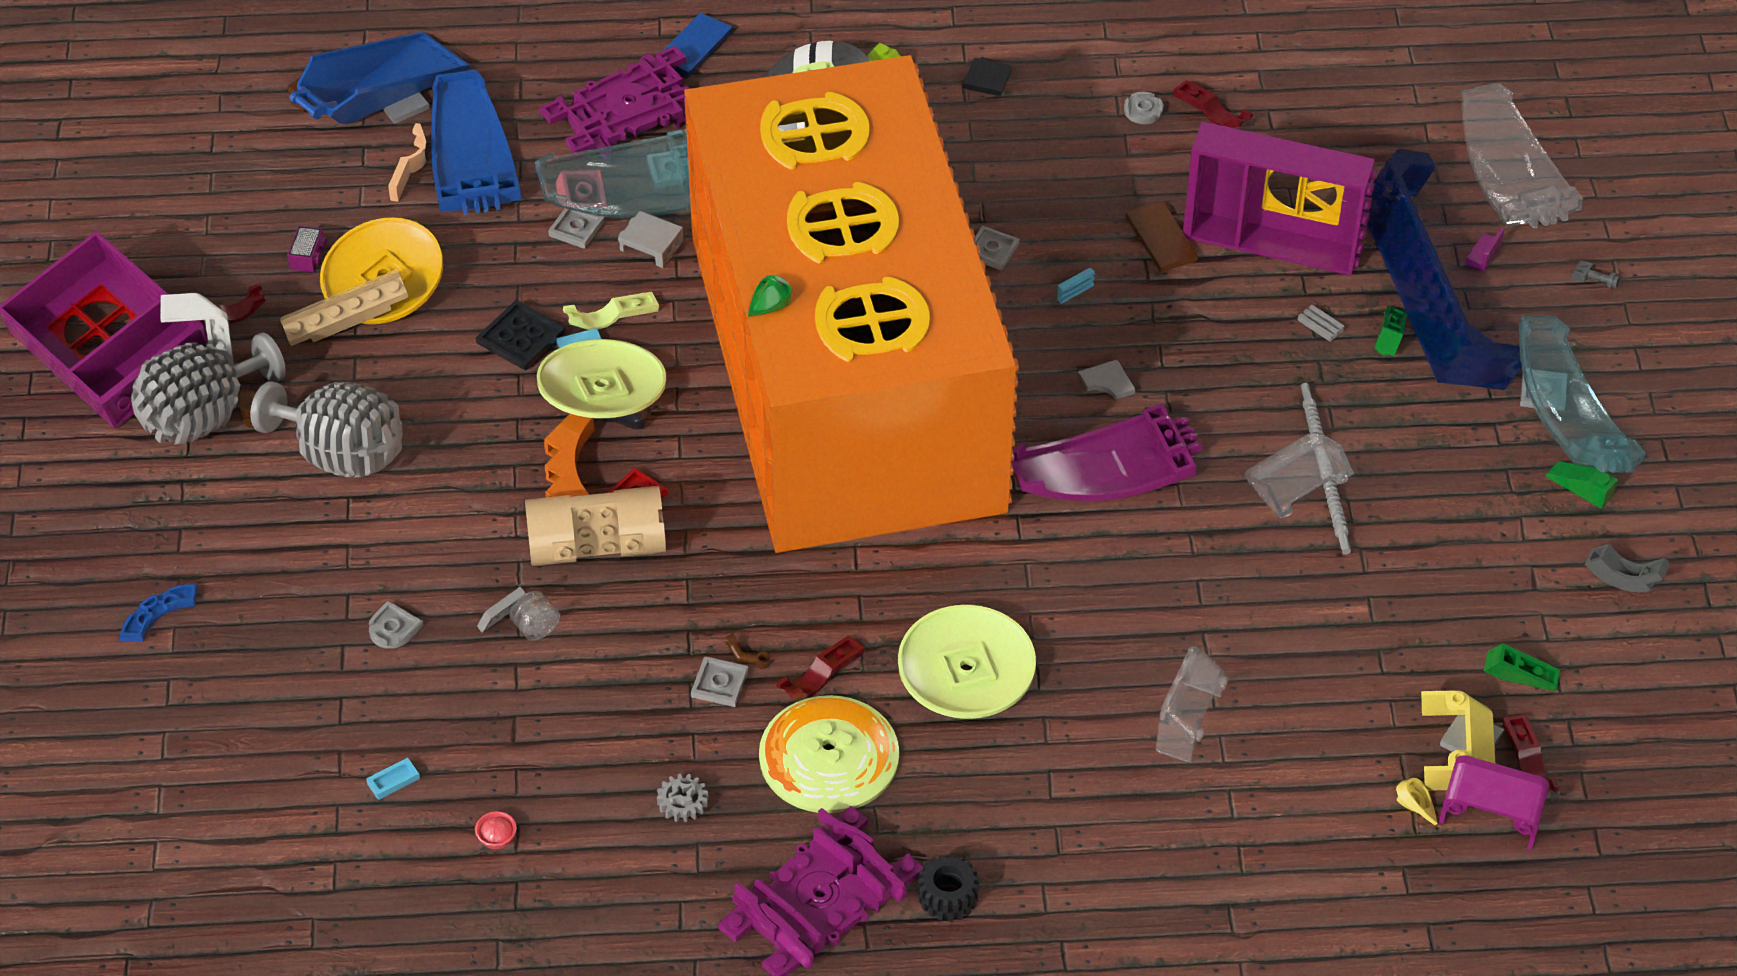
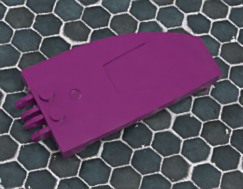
[1011,403,1203,501]

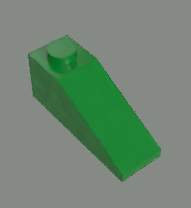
[1374,305,1407,356]
[1546,461,1618,509]
[1484,643,1560,691]

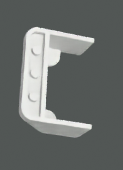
[161,293,234,366]

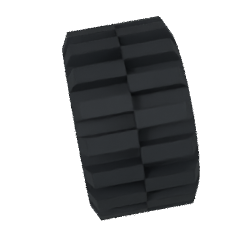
[918,855,979,921]

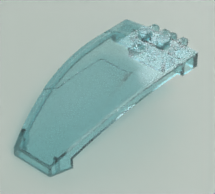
[535,129,691,218]
[1519,315,1646,473]

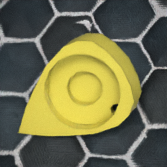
[1396,778,1438,825]

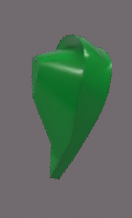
[748,275,792,317]

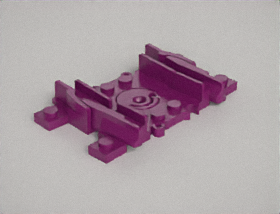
[540,46,710,163]

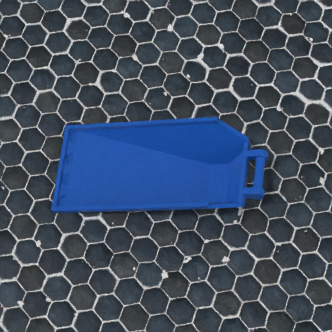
[290,31,470,124]

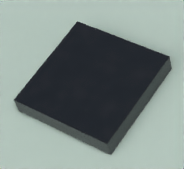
[963,58,1012,97]

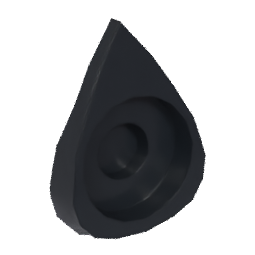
[603,407,652,429]

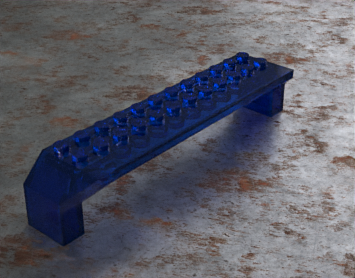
[1366,149,1526,390]

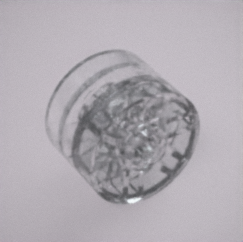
[510,591,560,641]

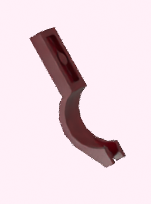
[1173,80,1253,128]
[198,283,266,326]
[776,635,865,699]
[1503,714,1559,792]

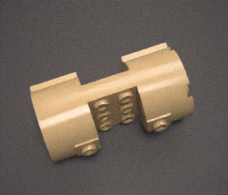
[525,486,666,566]

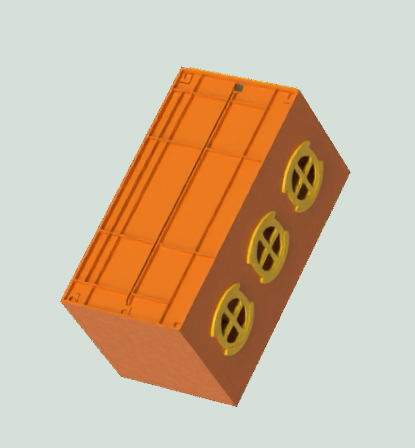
[684,55,1019,553]

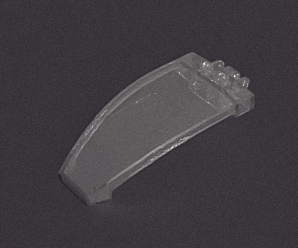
[1461,83,1583,229]

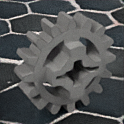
[657,774,708,822]

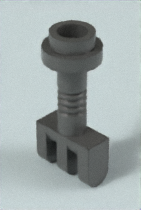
[1571,261,1621,289]

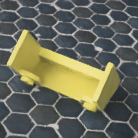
[1421,691,1495,791]

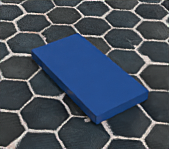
[663,13,733,77]

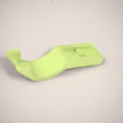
[563,292,659,330]

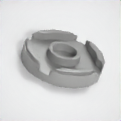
[1124,92,1164,124]

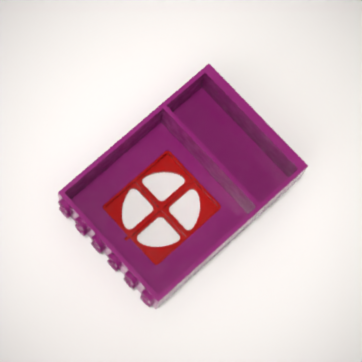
[0,231,208,429]

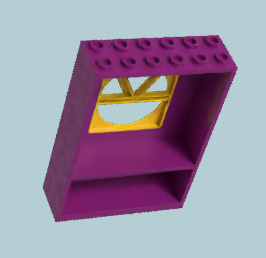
[1183,121,1377,276]

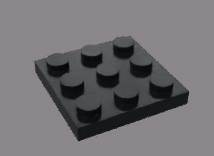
[476,300,566,371]

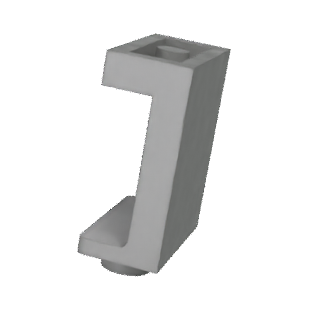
[618,211,683,268]

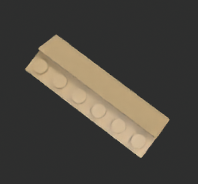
[280,269,409,346]

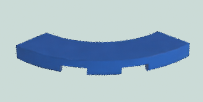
[119,584,198,642]

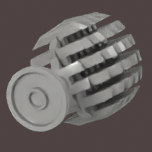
[131,333,286,445]
[250,381,403,478]

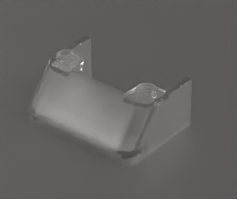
[1156,645,1228,763]

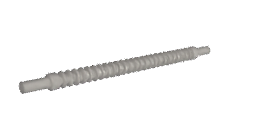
[1300,383,1351,555]

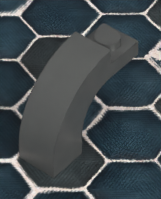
[1585,543,1670,592]

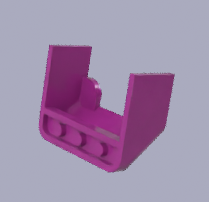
[1439,755,1550,850]

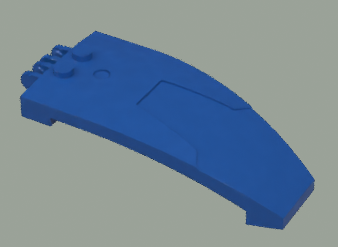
[431,70,521,215]

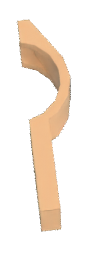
[388,123,428,202]

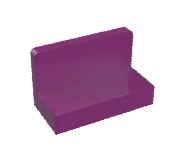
[1465,228,1505,271]

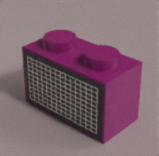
[287,226,327,272]

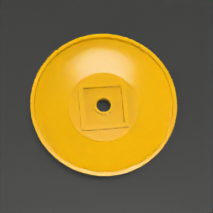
[320,218,443,324]

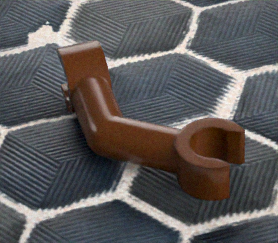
[725,633,769,669]

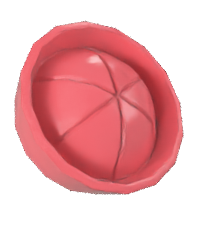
[475,811,517,849]

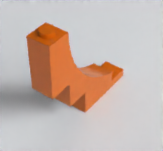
[544,414,595,497]

